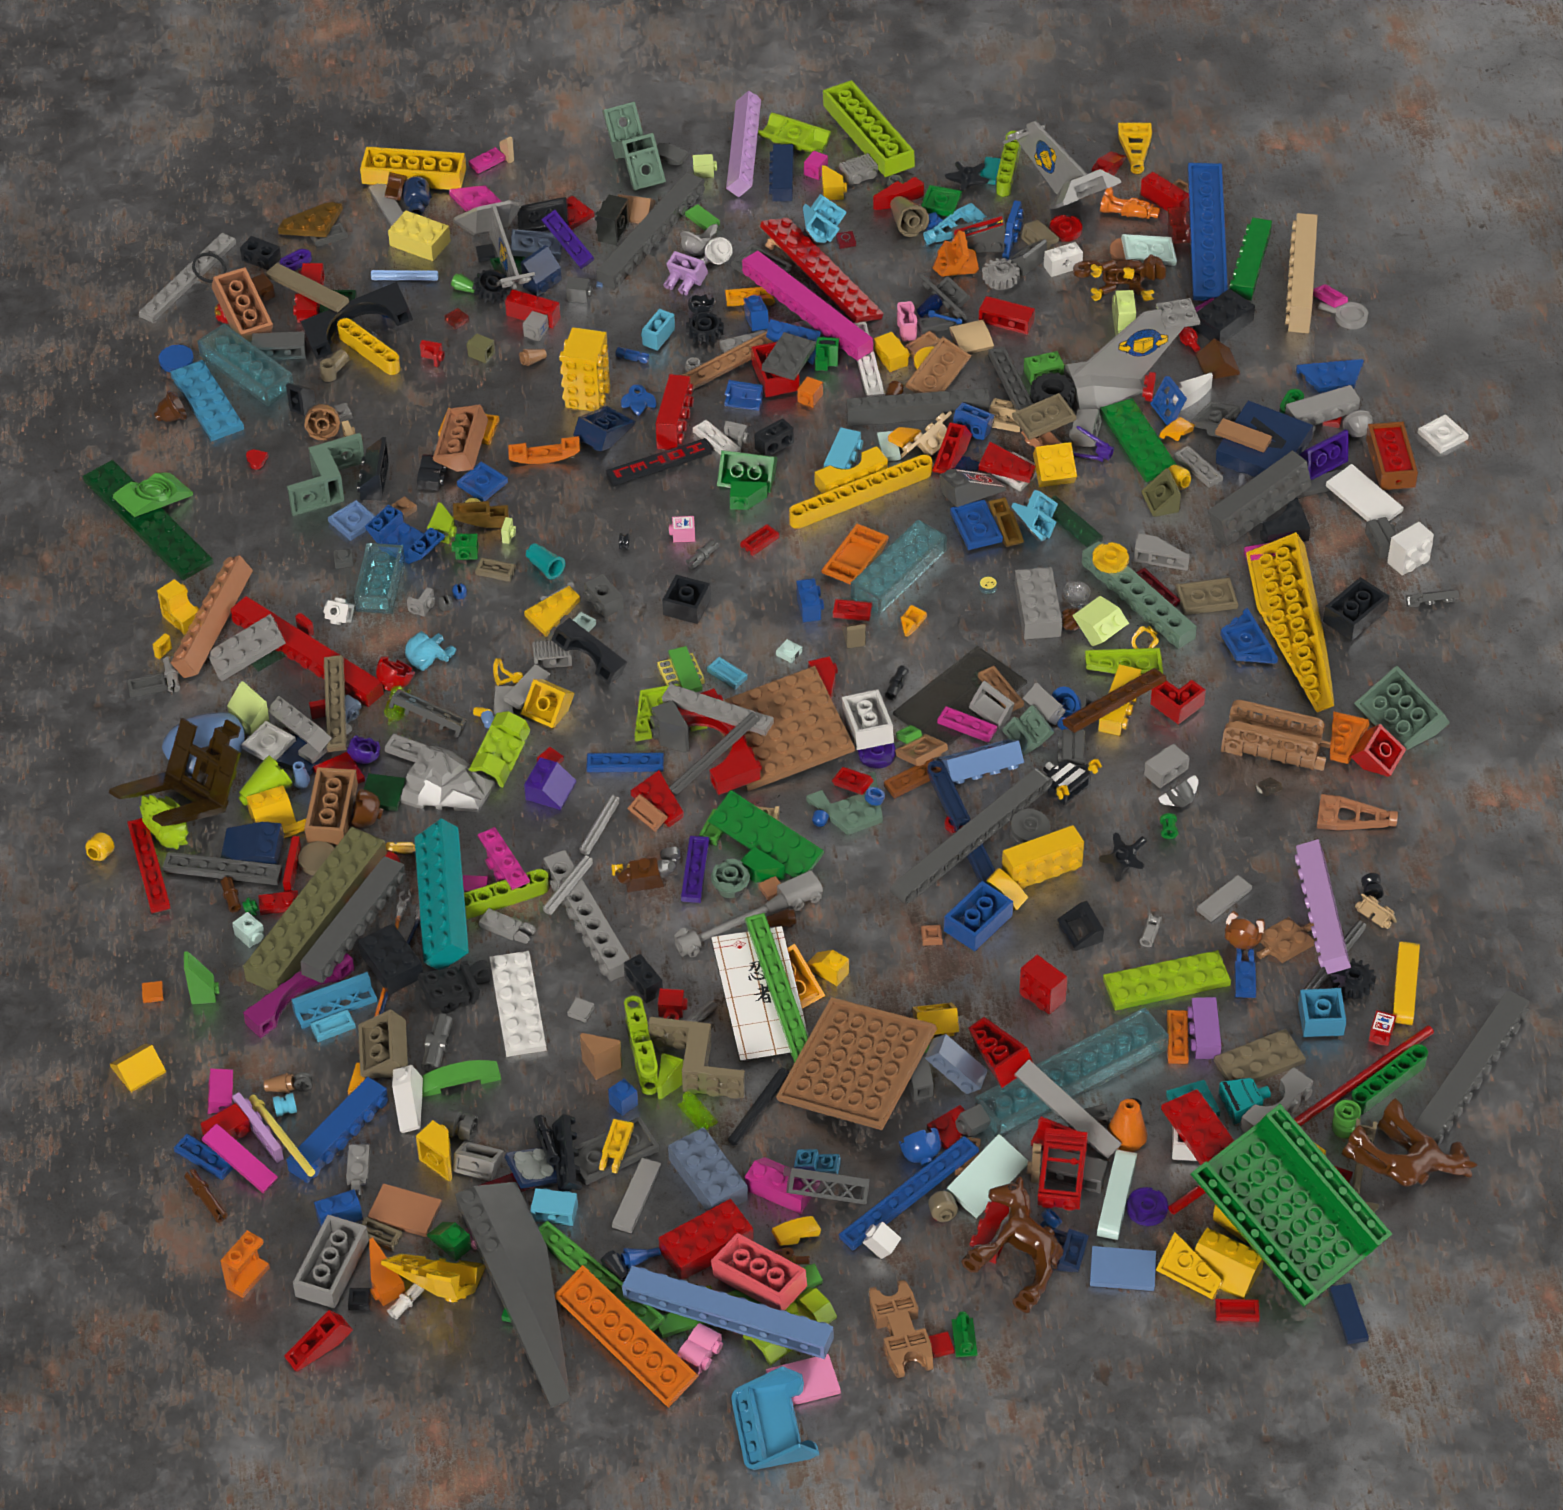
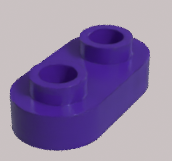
[280,249,312,271]

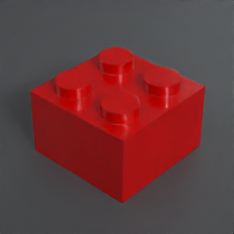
[1019,954,1067,1015]

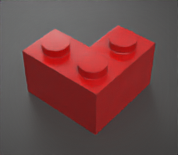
[1151,680,1206,725]

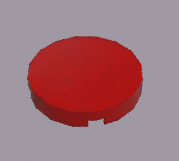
[1049,215,1082,242]

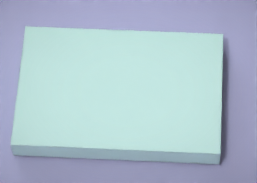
[1121,234,1177,266]

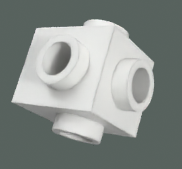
[324,597,355,625]

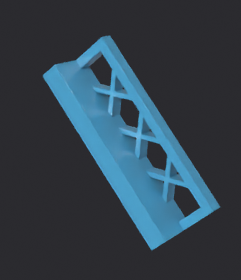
[291,972,378,1029]

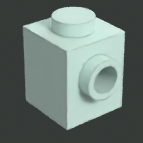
[232,912,265,948]

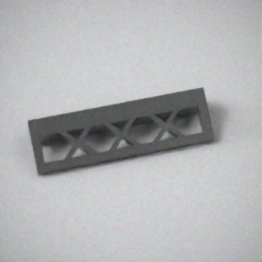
[783,1167,870,1204]

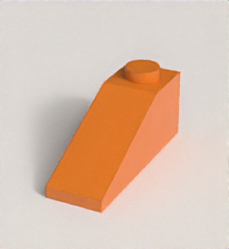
[369,1237,405,1306]

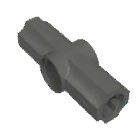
[421,1013,453,1073]

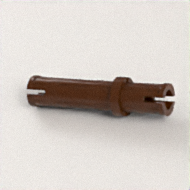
[184,1169,228,1223]

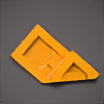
[1159,417,1195,441]
[888,427,921,448]
[901,605,927,637]

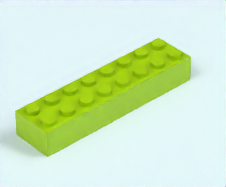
[823,80,915,177]

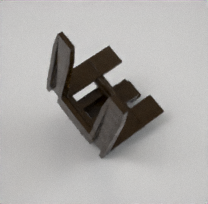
[109,718,241,826]

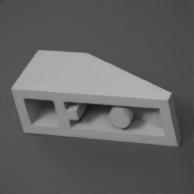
[1134,533,1190,571]

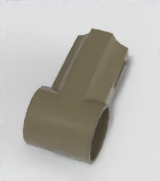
[320,349,349,382]

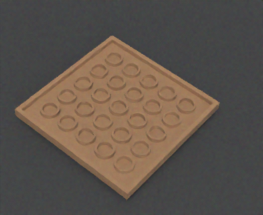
[721,666,855,791]
[776,997,937,1130]

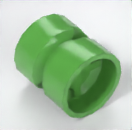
[1331,1100,1361,1139]

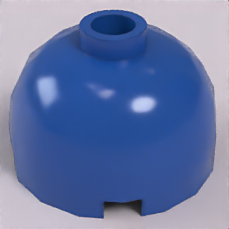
[899,1128,941,1166]

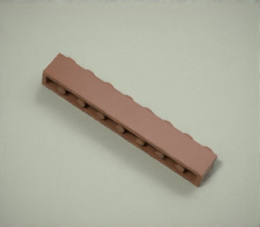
[171,555,253,678]

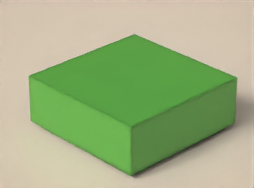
[896,725,922,744]

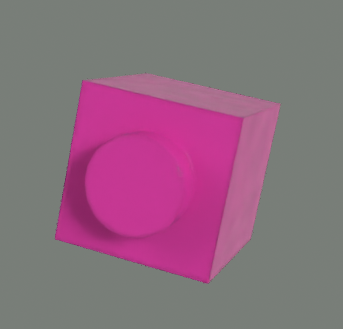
[804,151,828,180]

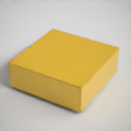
[152,633,172,659]

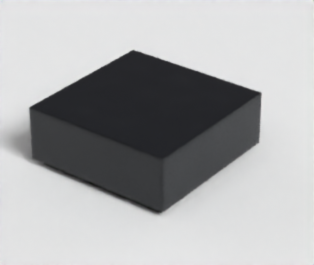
[476,244,495,262]
[348,1288,371,1310]

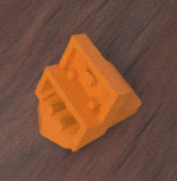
[932,231,979,277]

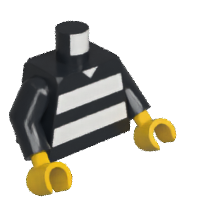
[1043,759,1102,806]

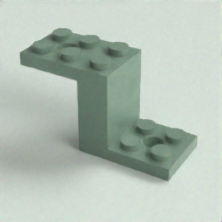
[602,101,666,191]
[287,433,364,516]

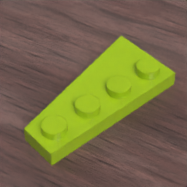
[1085,648,1163,675]

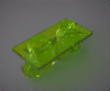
[384,686,411,724]
[678,1091,718,1130]

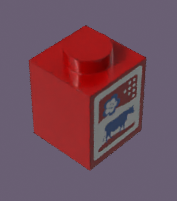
[1369,1010,1397,1046]

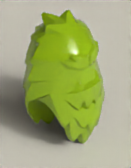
[139,795,189,850]

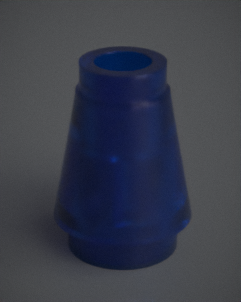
[916,294,943,317]

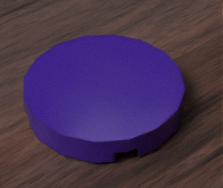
[858,743,896,769]
[1126,1187,1169,1226]

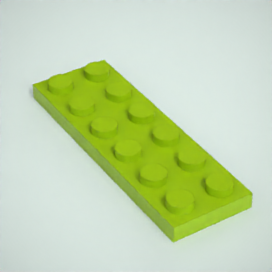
[1103,950,1231,1011]

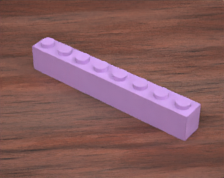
[726,91,761,197]
[1294,839,1351,974]

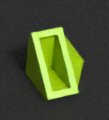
[657,1053,683,1099]

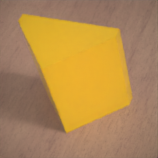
[110,1044,166,1092]

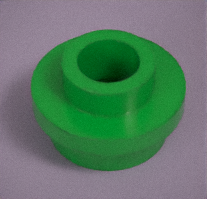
[242,897,259,916]

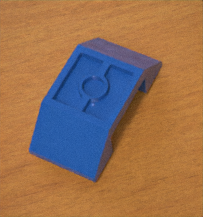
[365,504,445,564]

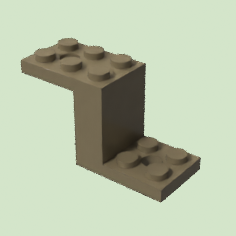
[648,1017,745,1099]

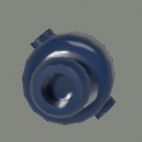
[403,176,432,216]

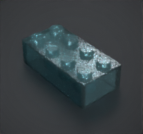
[354,543,405,614]

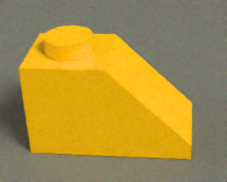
[822,165,847,200]
[806,950,849,986]

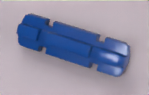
[615,347,649,364]

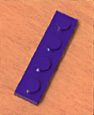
[541,210,595,269]
[681,836,709,903]

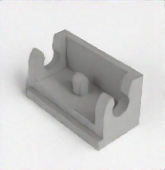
[1023,682,1066,725]

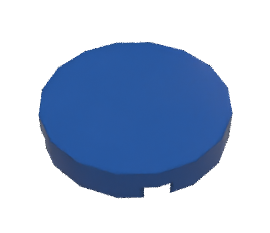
[159,345,194,372]

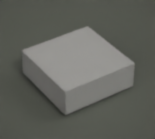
[567,997,595,1023]

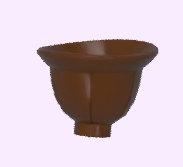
[154,391,187,422]

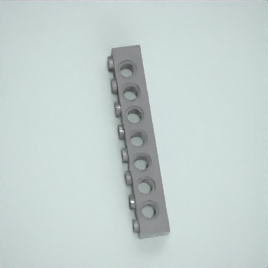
[542,850,629,982]

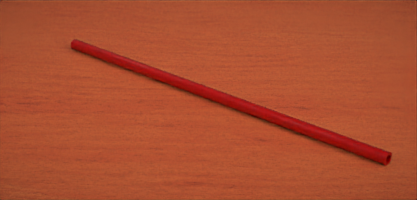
[1168,1025,1434,1215]

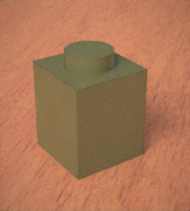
[467,333,495,363]

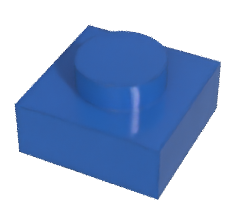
[926,212,943,230]

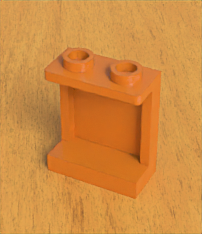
[220,1230,270,1298]

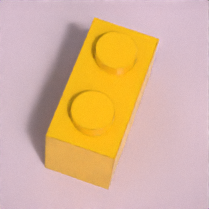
[873,332,910,372]

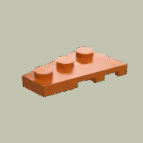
[1330,711,1369,764]

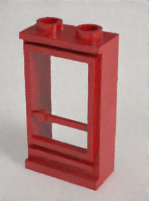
[1038,1128,1088,1211]

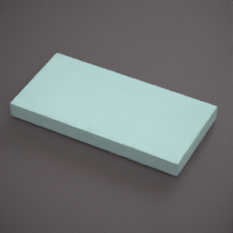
[945,1134,1028,1219]

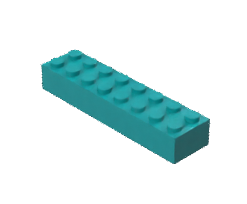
[414,818,469,970]

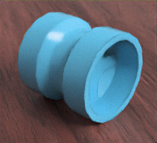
[272,1092,297,1117]

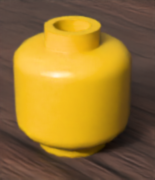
[1168,465,1191,491]
[85,832,115,861]

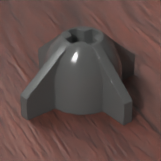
[1158,775,1199,808]

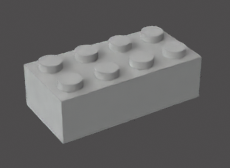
[1014,567,1062,640]
[293,1215,369,1309]

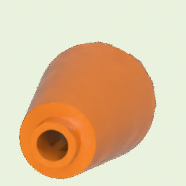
[1107,1099,1148,1152]

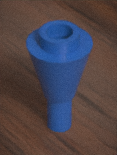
[621,1247,661,1269]

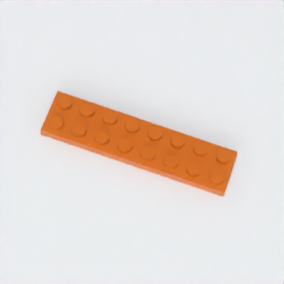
[555,1265,698,1408]

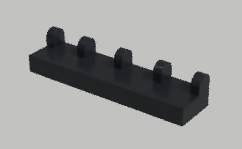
[552,1114,582,1192]

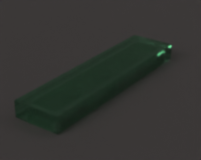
[1051,495,1103,548]

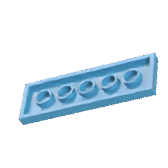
[170,360,244,441]

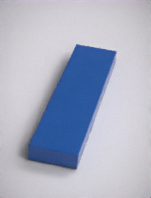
[587,753,664,772]

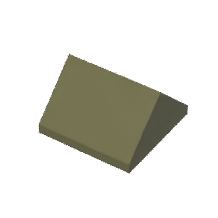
[1141,468,1181,517]

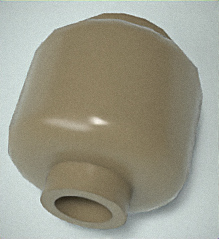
[928,1191,958,1222]

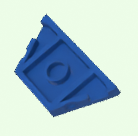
[1002,200,1023,259]
[1296,359,1364,393]
[1220,608,1278,664]

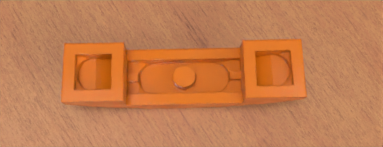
[508,436,580,464]

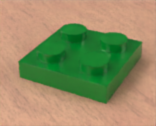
[921,185,962,217]

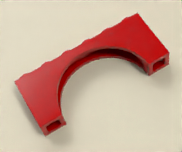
[677,688,762,795]

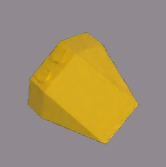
[381,1254,485,1302]

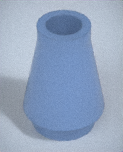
[291,761,311,789]

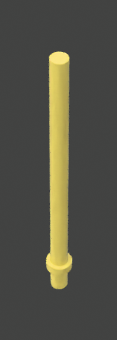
[249,1095,315,1177]

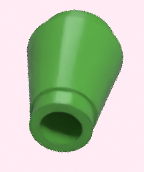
[451,273,475,294]

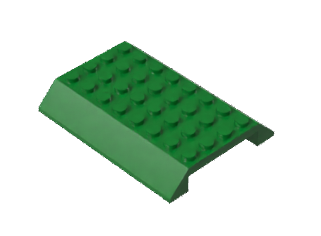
[1190,1104,1392,1307]

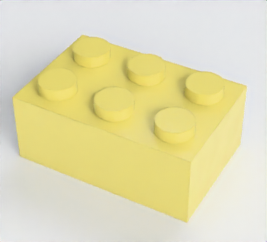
[388,210,451,261]

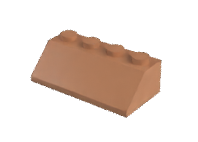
[433,404,488,472]

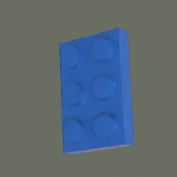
[950,500,1003,550]

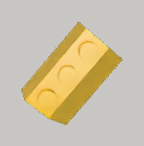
[1194,1227,1264,1299]

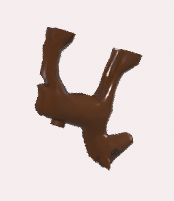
[1341,1098,1478,1187]
[961,1176,1063,1313]

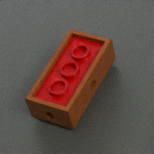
[1366,422,1418,490]

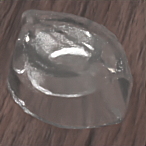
[1063,581,1091,609]

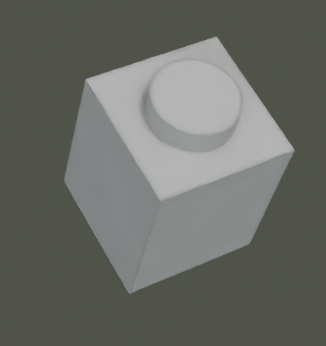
[523,311,549,341]

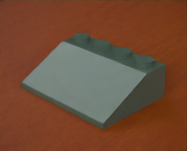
[1354,666,1450,751]

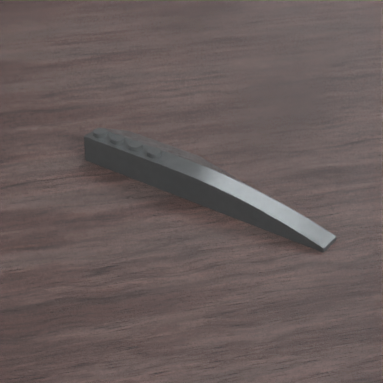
[455,1182,571,1408]

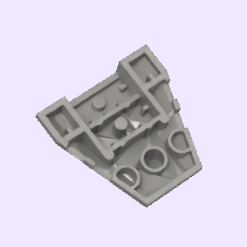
[400,746,495,812]

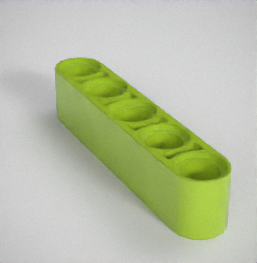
[996,131,1021,197]
[464,869,549,919]

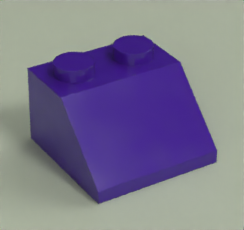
[524,757,576,810]

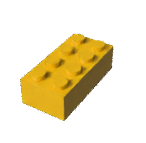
[1002,825,1084,889]

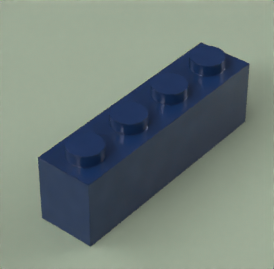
[769,144,793,201]

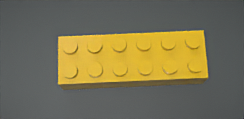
[360,147,466,190]

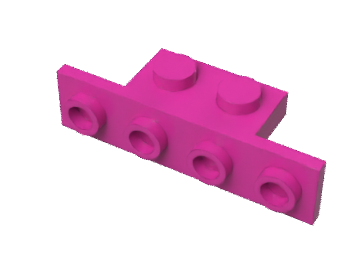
[478,827,530,890]

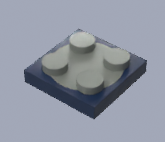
[505,1147,557,1189]

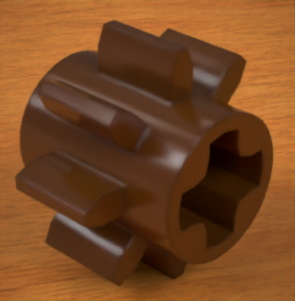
[1061,607,1080,631]

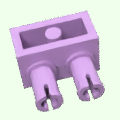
[663,251,708,295]

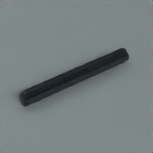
[728,1067,789,1146]

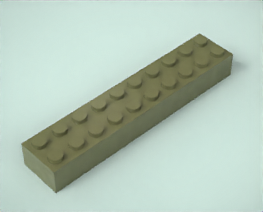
[243,827,387,992]

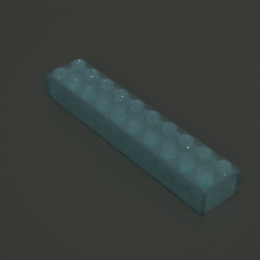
[975,1008,1169,1137]

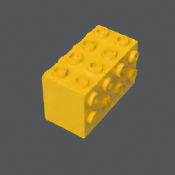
[559,327,610,411]

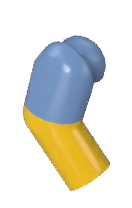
[473,707,494,728]

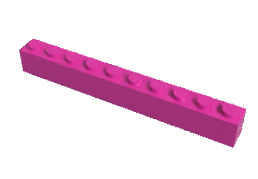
[742,251,873,361]

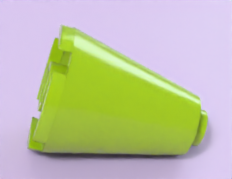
[238,756,293,806]

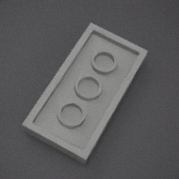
[208,614,286,681]

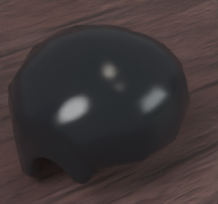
[688,294,716,314]

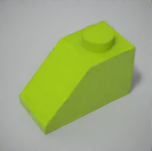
[427,502,457,544]

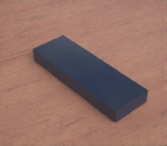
[1329,1283,1369,1345]

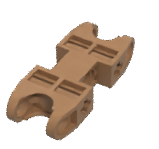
[869,1280,933,1378]

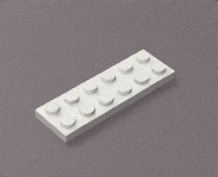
[489,951,547,1057]

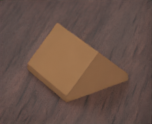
[618,194,655,224]
[580,1033,622,1080]

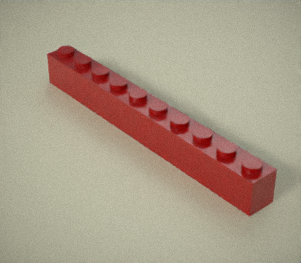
[231,596,384,707]

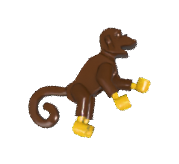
[1073,254,1166,301]

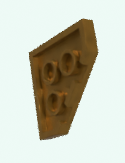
[278,202,343,237]

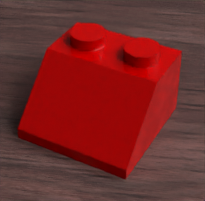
[1350,724,1406,777]

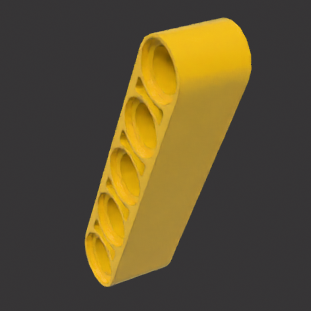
[337,318,400,375]
[1393,941,1420,1025]

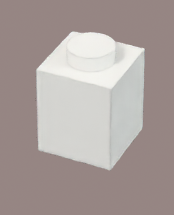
[862,1222,901,1259]

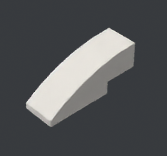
[1166,373,1213,412]

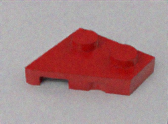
[927,1105,966,1150]

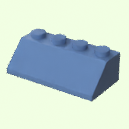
[937,739,1024,785]

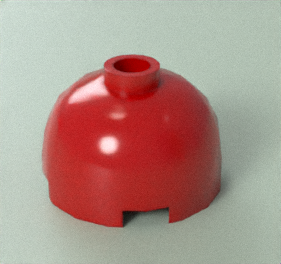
[376,656,415,691]

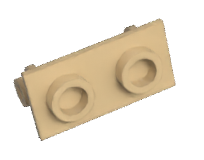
[1355,894,1397,929]

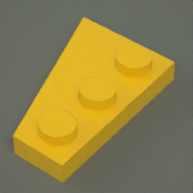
[524,586,580,637]
[1156,1232,1223,1300]

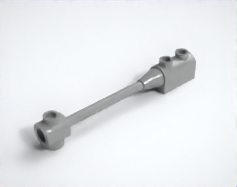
[674,870,823,957]

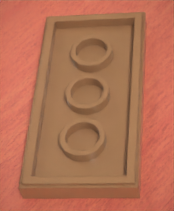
[905,336,972,393]

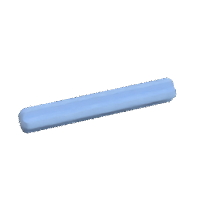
[371,270,439,281]

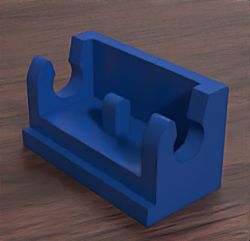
[725,380,763,411]

